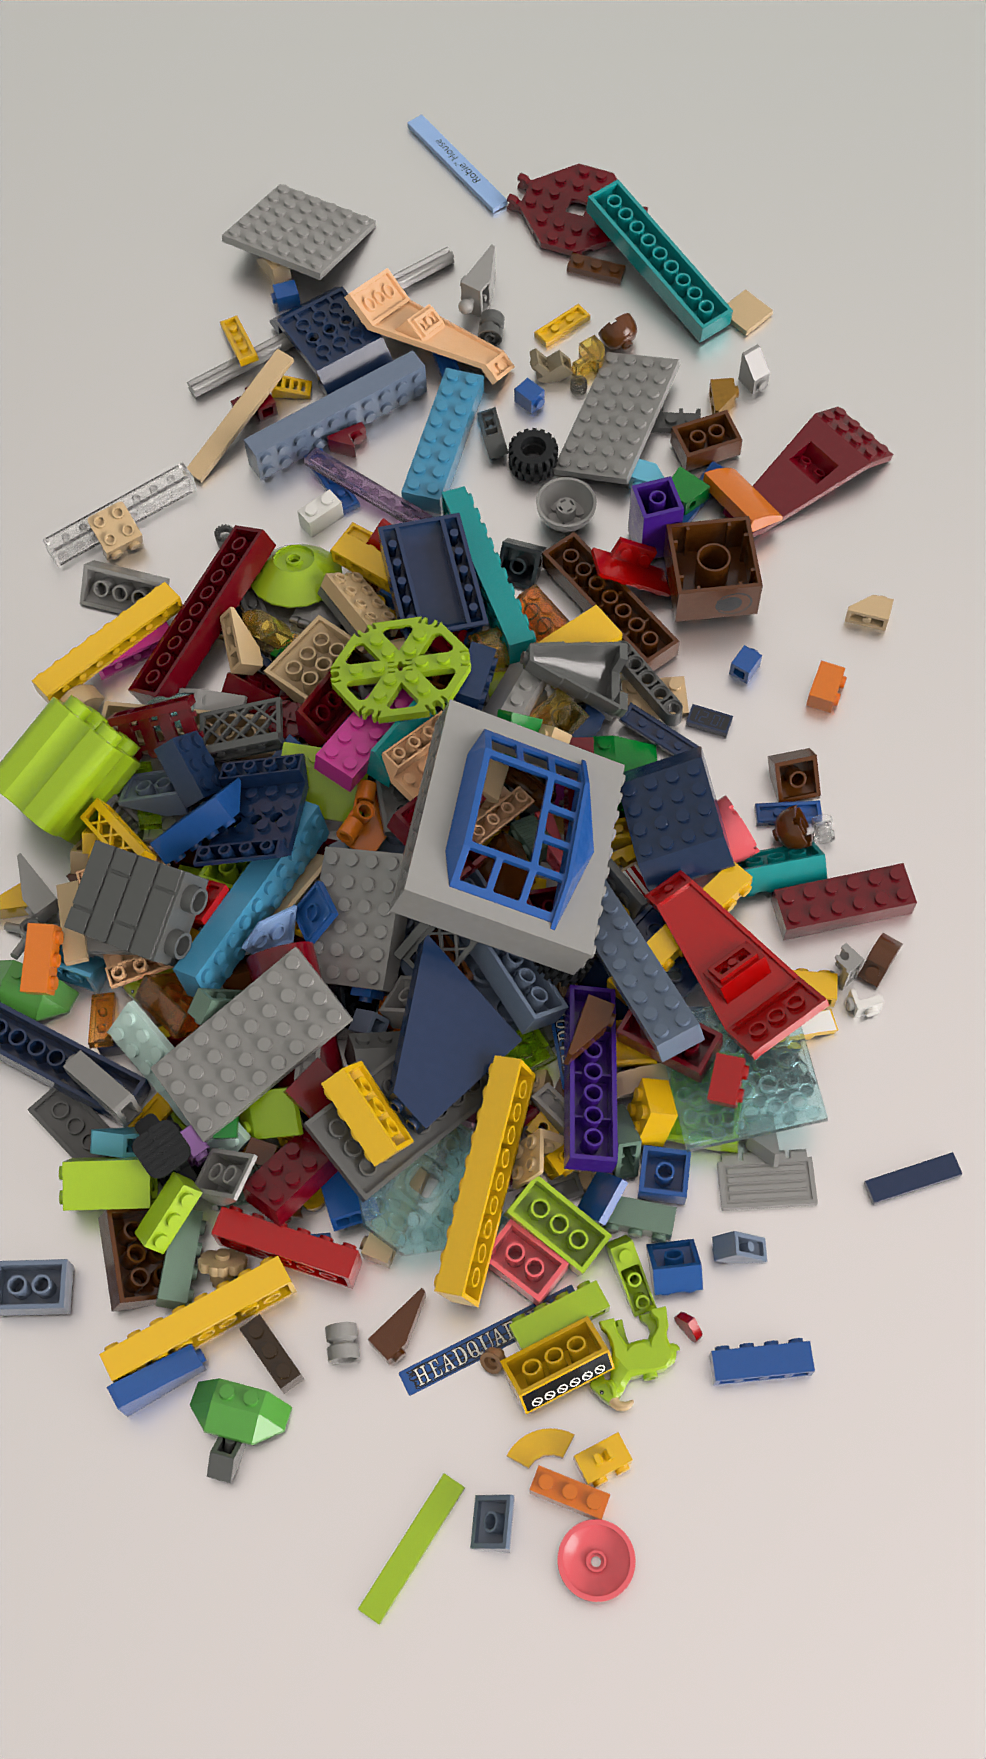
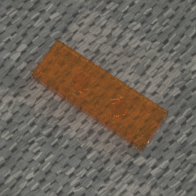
[88,992,116,1049]

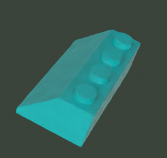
[367,700,438,788]
[737,840,828,897]

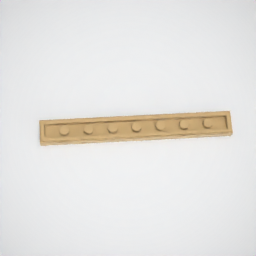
[185,348,294,483]

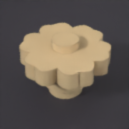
[198,1248,247,1288]

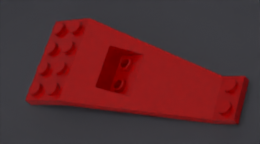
[644,870,829,1060]

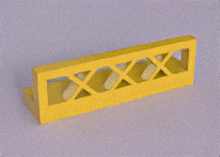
[80,798,157,860]

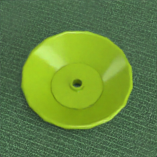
[251,544,342,608]

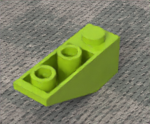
[605,1235,657,1317]

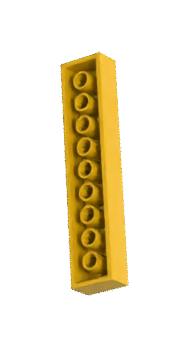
[434,1055,536,1307]

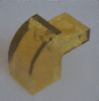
[572,335,605,380]

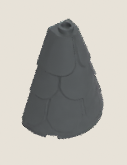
[520,641,628,719]

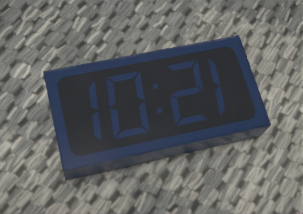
[686,704,733,737]

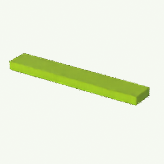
[358,1473,465,1625]

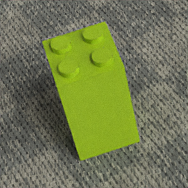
[59,1157,158,1211]

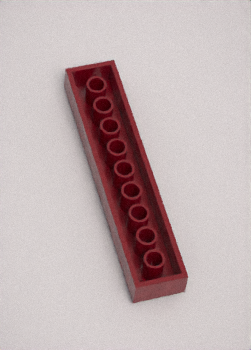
[128,525,276,705]

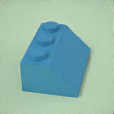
[57,944,107,994]

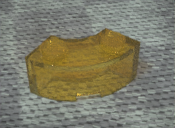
[242,609,293,649]

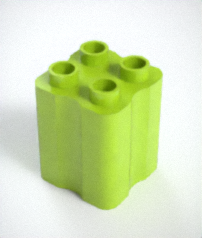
[0,695,142,845]

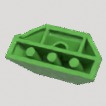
[0,960,80,1021]
[190,1378,292,1445]

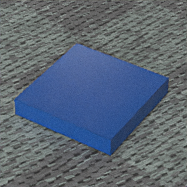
[296,881,339,944]
[577,1172,628,1225]

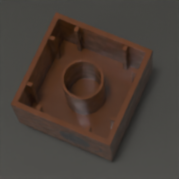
[663,516,763,622]

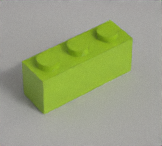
[134,1172,203,1254]

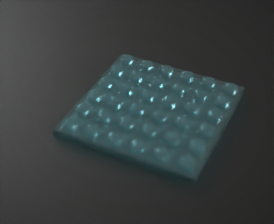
[666,1006,828,1152]

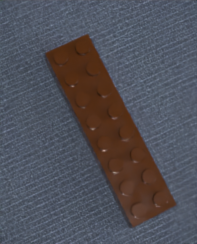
[542,532,680,671]

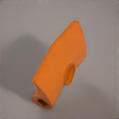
[336,780,387,851]

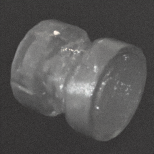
[811,814,835,844]

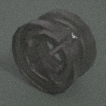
[570,375,587,396]

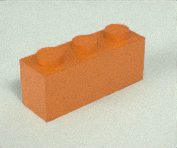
[20,923,64,996]
[529,1465,611,1520]

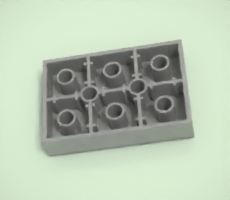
[314,846,408,993]

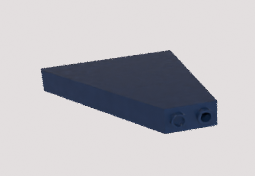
[387,935,522,1135]

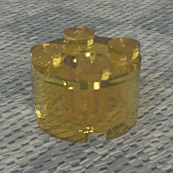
[468,627,509,671]

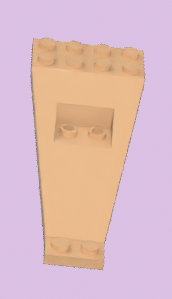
[344,268,515,385]

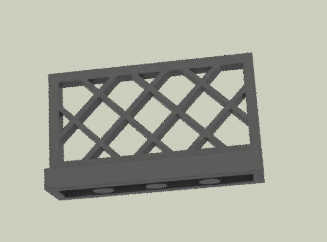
[200,697,286,763]
[394,922,479,968]

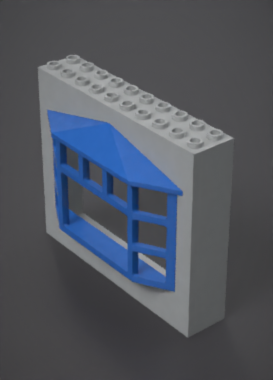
[390,699,626,975]

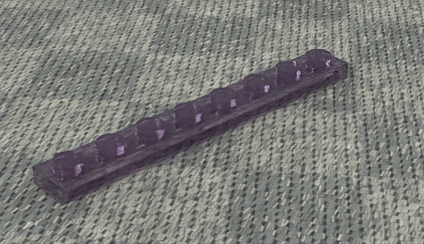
[304,447,434,523]

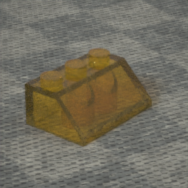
[531,688,590,735]

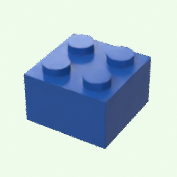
[637,1145,691,1205]

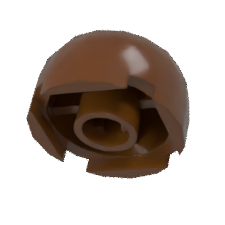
[598,313,637,351]
[772,805,813,850]

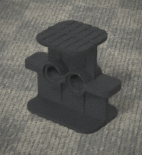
[132,1113,204,1187]

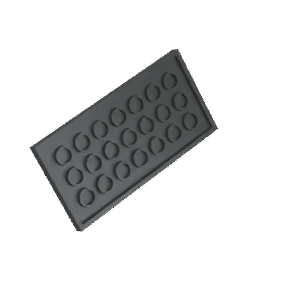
[303,1053,489,1202]

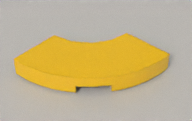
[507,1428,575,1469]

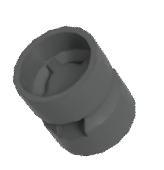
[478,309,505,346]

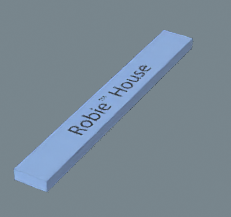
[407,115,508,213]

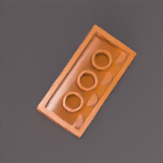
[703,468,783,532]

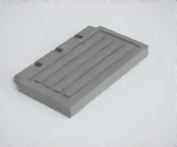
[717,1149,818,1211]

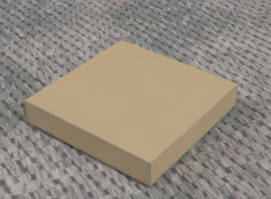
[727,289,773,336]

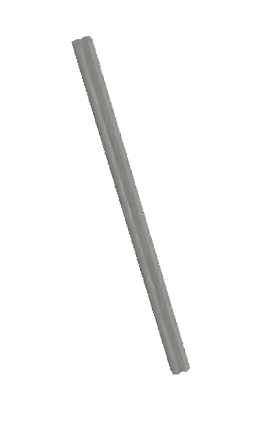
[187,247,455,398]

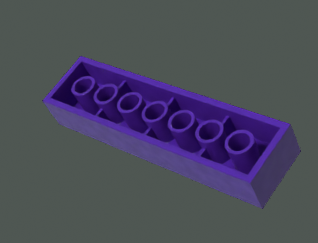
[564,985,618,1173]

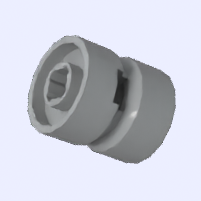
[325,1322,360,1364]

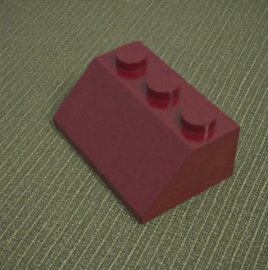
[221,671,295,714]
[295,671,355,747]

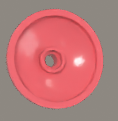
[558,1519,636,1602]

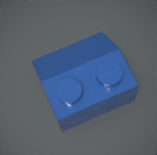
[646,1239,703,1295]

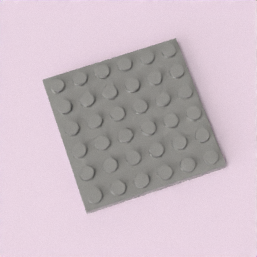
[222,184,376,280]

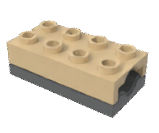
[317,572,399,641]

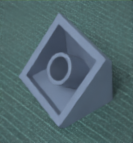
[470,1494,515,1553]

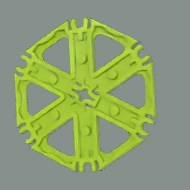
[330,617,471,724]

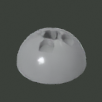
[536,477,597,532]

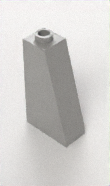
[63,1050,142,1128]

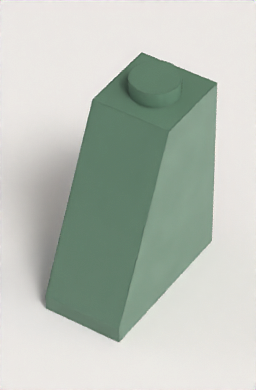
[612,1104,642,1179]

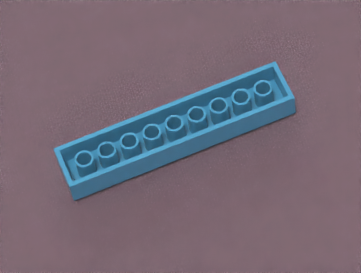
[173,801,330,997]

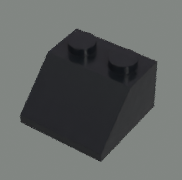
[499,538,547,591]

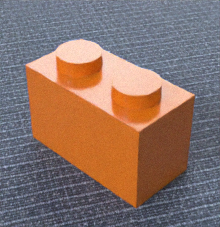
[806,660,847,713]

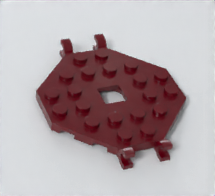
[507,164,648,256]

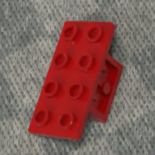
[591,537,671,597]

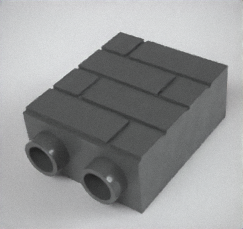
[64,840,209,967]

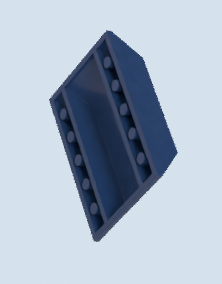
[378,513,489,641]
[620,746,735,892]

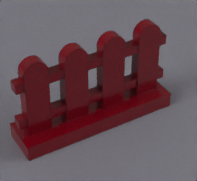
[107,694,204,761]

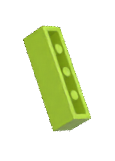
[509,1280,610,1350]

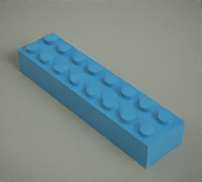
[401,368,484,514]

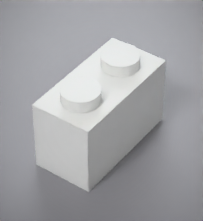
[297,489,344,537]

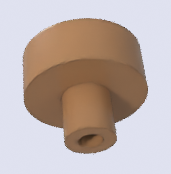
[480,1347,506,1374]

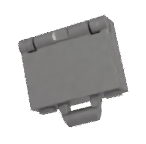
[289,601,345,634]

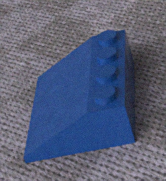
[150,777,241,865]

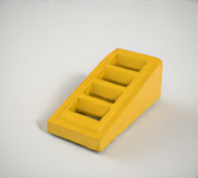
[271,375,312,399]

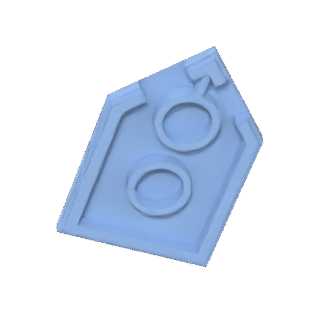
[242,905,297,954]

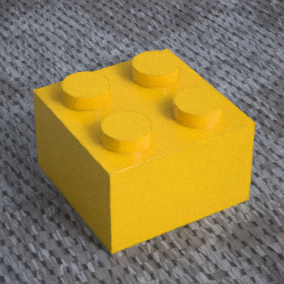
[627,1078,678,1147]

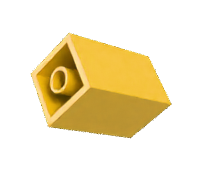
[538,605,622,694]

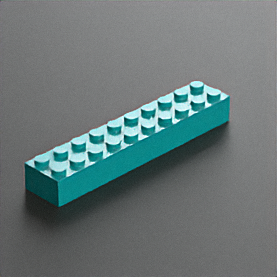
[586,179,733,343]
[441,486,536,667]

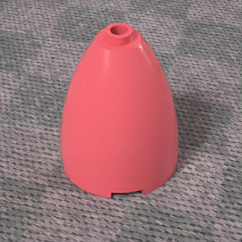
[717,795,760,863]

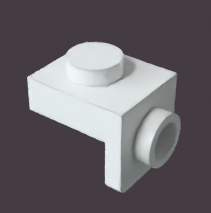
[846,988,884,1018]

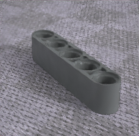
[618,641,683,727]

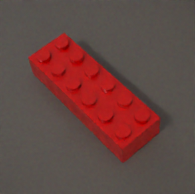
[211,1205,363,1289]

